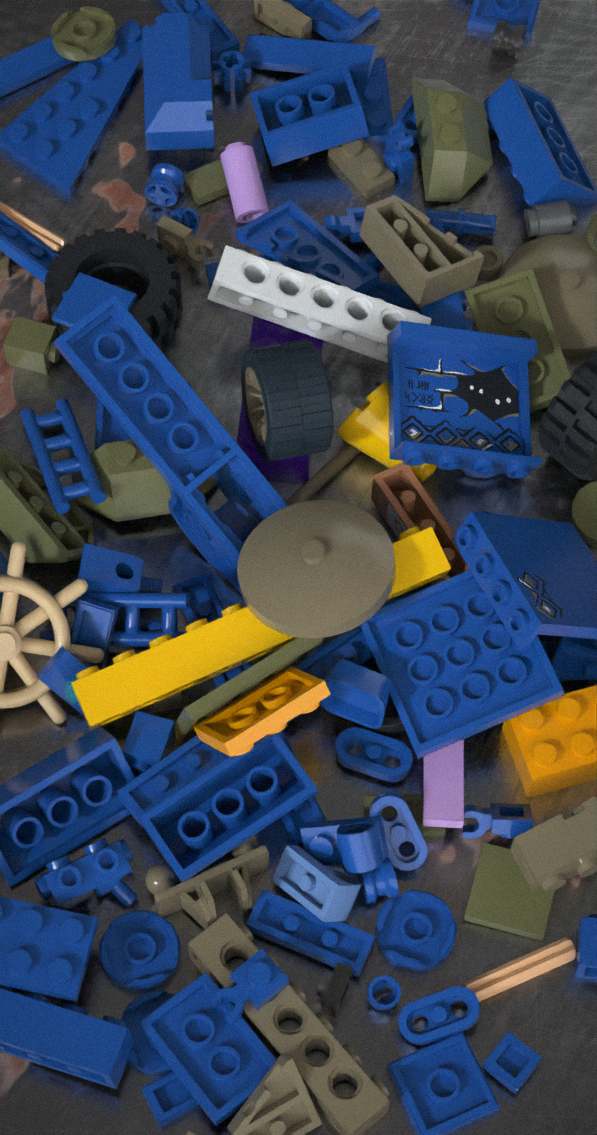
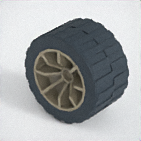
[241,339,334,462]

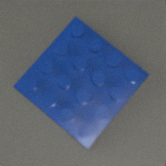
[360,570,565,759]

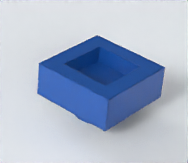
[482,1031,543,1094]

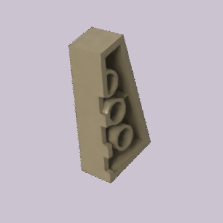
[510,796,597,893]

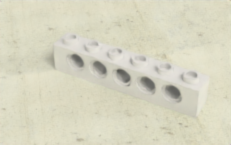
[207,245,432,363]

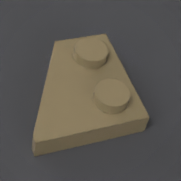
[227,1052,322,1135]

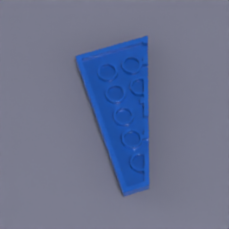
[0,19,143,197]

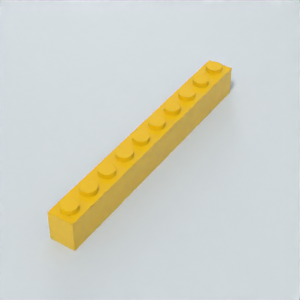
[71,526,451,731]

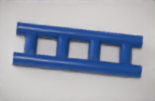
[20,398,106,514]
[39,593,190,647]

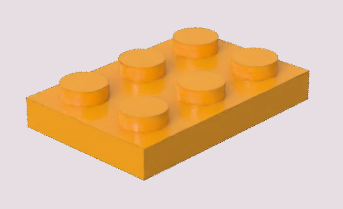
[194,666,331,757]

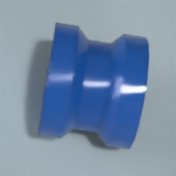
[144,163,185,207]
[357,857,399,904]

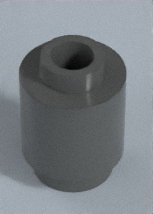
[524,199,577,238]

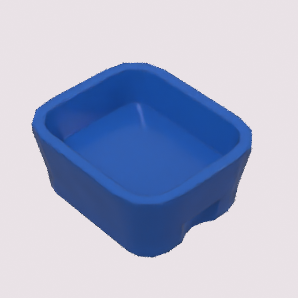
[320,659,392,729]

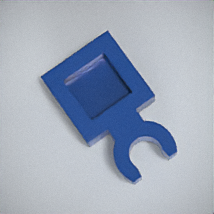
[383,122,415,184]
[212,949,289,1024]

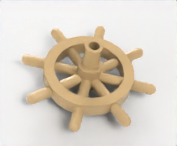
[0,541,104,724]

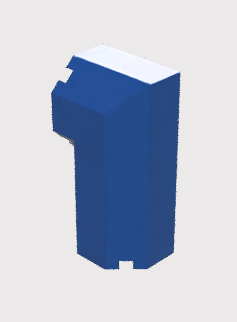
[142,12,214,151]

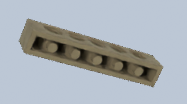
[188,913,390,1135]

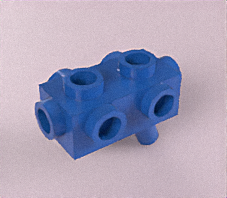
[34,838,138,907]

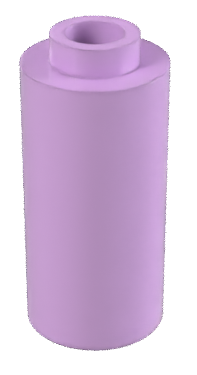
[220,142,269,223]

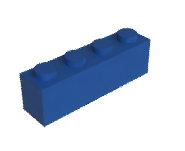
[0,985,135,1089]

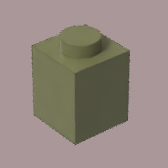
[3,316,61,375]

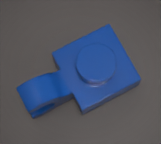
[323,207,366,243]
[462,803,533,839]

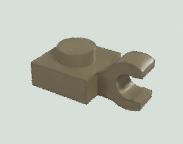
[156,215,215,270]

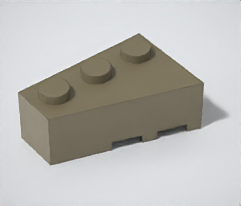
[359,195,485,308]

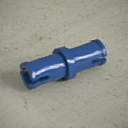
[426,207,496,237]

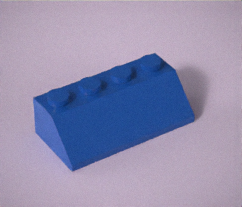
[483,77,597,208]
[0,727,135,887]
[138,733,319,883]

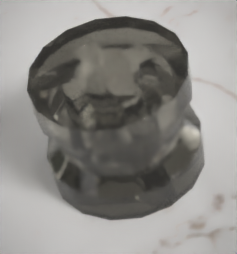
[490,19,527,58]

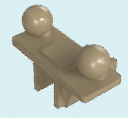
[145,834,269,929]

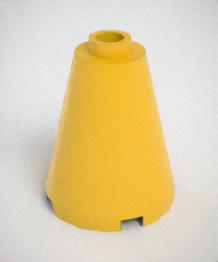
[337,382,438,482]

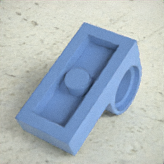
[272,845,363,922]

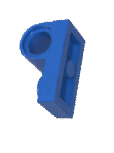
[300,816,388,873]

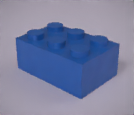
[249,62,369,167]

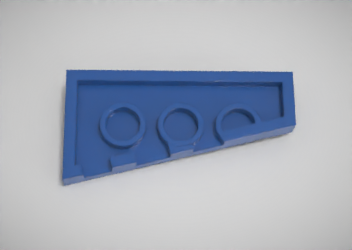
[236,200,380,294]

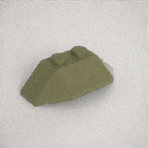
[411,78,493,202]
[71,440,217,522]
[0,448,94,563]

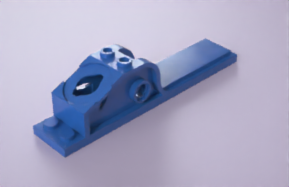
[53,294,288,594]

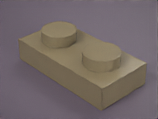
[328,138,395,200]

